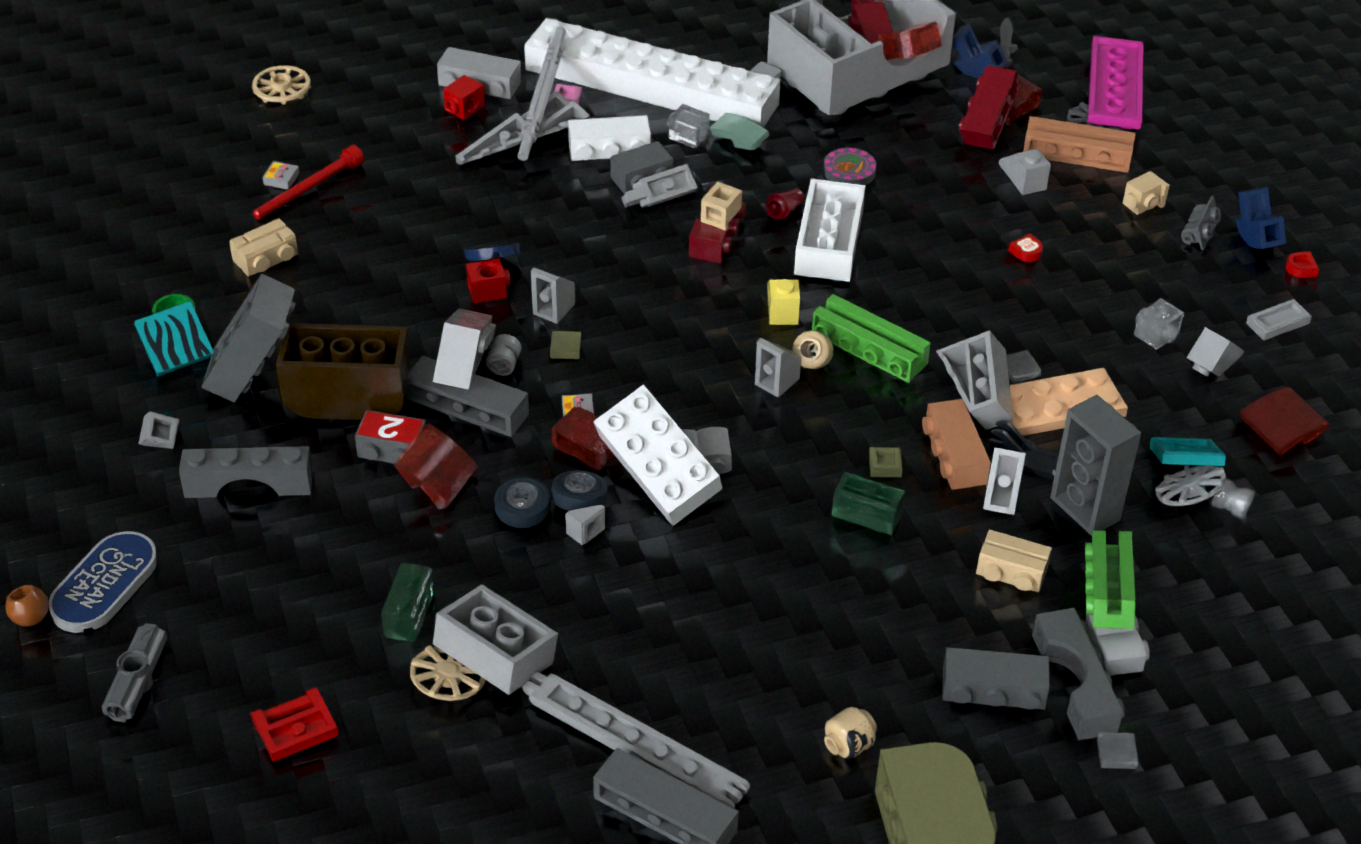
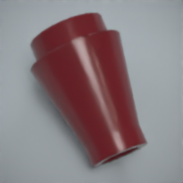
[766,188,804,220]

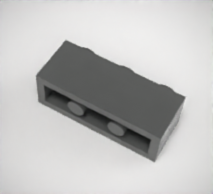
[942,647,1050,710]

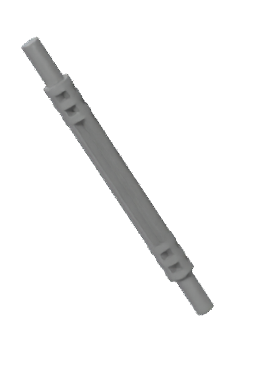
[518,27,566,161]

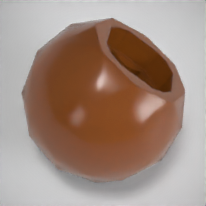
[5,585,49,626]

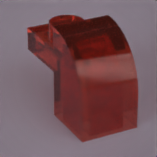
[877,21,942,60]

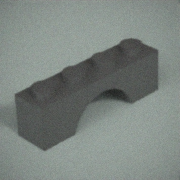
[179,446,313,498]
[1032,608,1125,740]

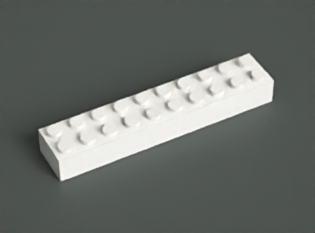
[524,18,780,128]

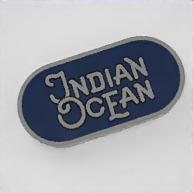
[49,531,157,633]

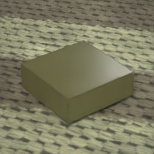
[550,331,581,359]
[869,447,902,477]

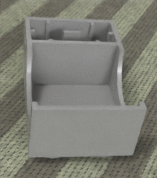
[767,0,956,115]

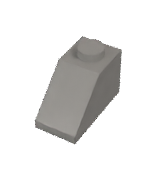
[999,149,1051,195]
[531,268,575,324]
[1187,327,1245,377]
[755,338,801,398]
[983,448,1026,515]

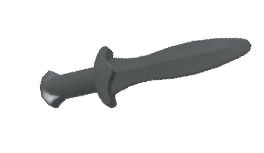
[1000,18,1018,68]

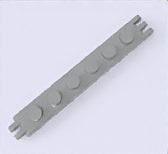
[522,672,751,808]

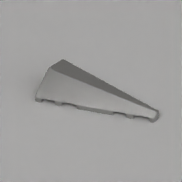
[456,91,590,164]

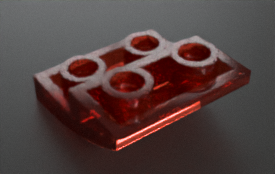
[1240,387,1330,456]
[394,424,478,509]

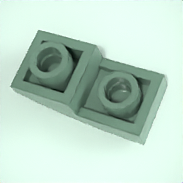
[710,113,770,150]

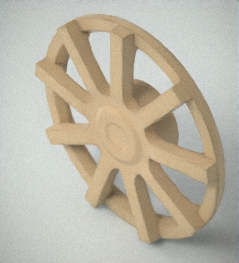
[252,66,311,104]
[410,645,486,701]

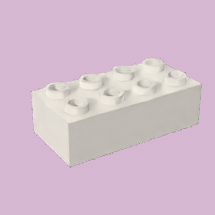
[794,179,865,282]
[593,384,723,526]

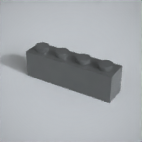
[406,356,529,437]
[593,748,739,844]

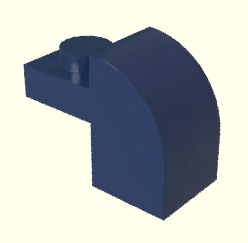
[952,24,1008,78]
[1236,187,1286,249]

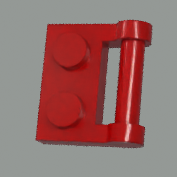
[250,687,339,762]

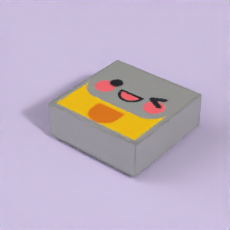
[263,161,299,189]
[562,394,594,424]

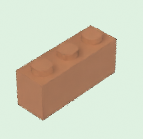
[922,399,991,490]

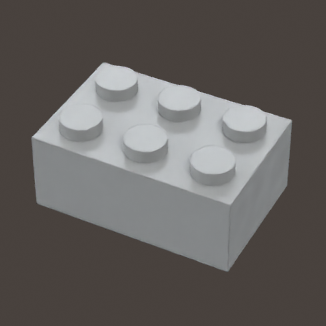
[433,584,558,695]

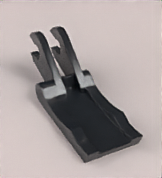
[989,420,1059,481]

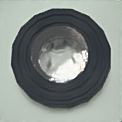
[551,470,608,511]
[494,477,551,528]

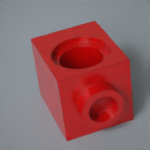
[443,75,485,120]
[466,258,511,304]

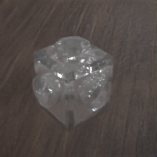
[1134,298,1184,350]

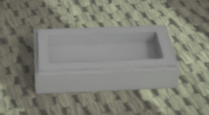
[1246,299,1312,340]

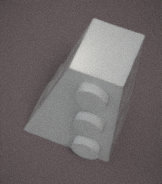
[937,330,1013,430]

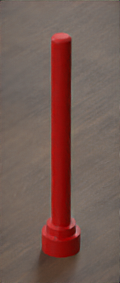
[253,145,364,220]

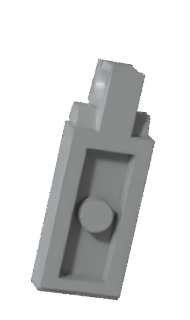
[621,164,698,208]

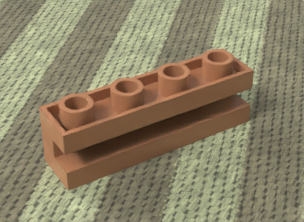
[1023,116,1135,173]

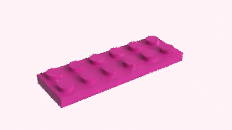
[1087,36,1143,130]

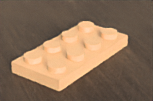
[1009,368,1128,436]

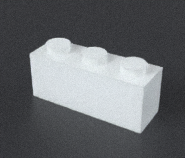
[568,115,651,161]

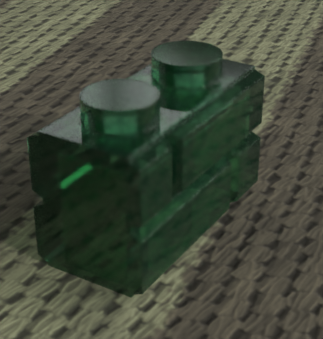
[832,472,905,535]
[381,563,435,642]

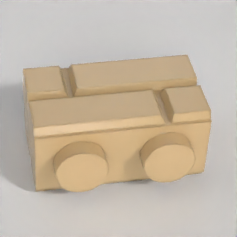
[229,219,298,277]
[976,529,1052,593]

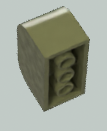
[875,743,997,844]

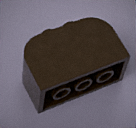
[276,323,411,420]

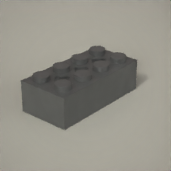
[201,274,296,402]
[1050,395,1141,536]

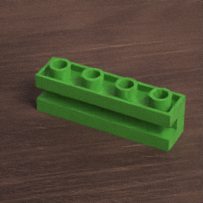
[812,294,931,383]
[1085,530,1135,629]

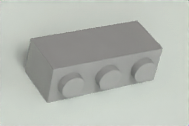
[437,47,521,99]

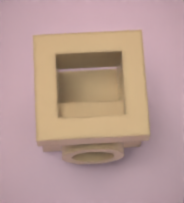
[1122,171,1170,215]
[701,182,742,230]

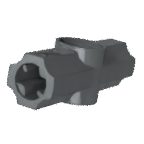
[102,623,168,722]

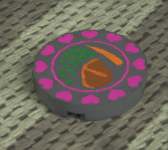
[823,147,876,185]

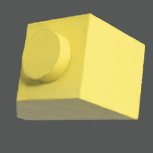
[767,279,800,325]

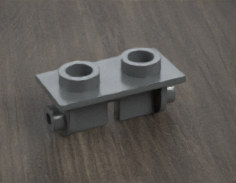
[1181,196,1221,250]

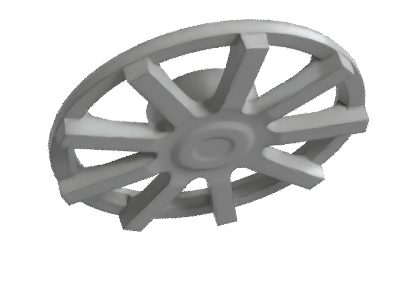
[1155,465,1226,506]

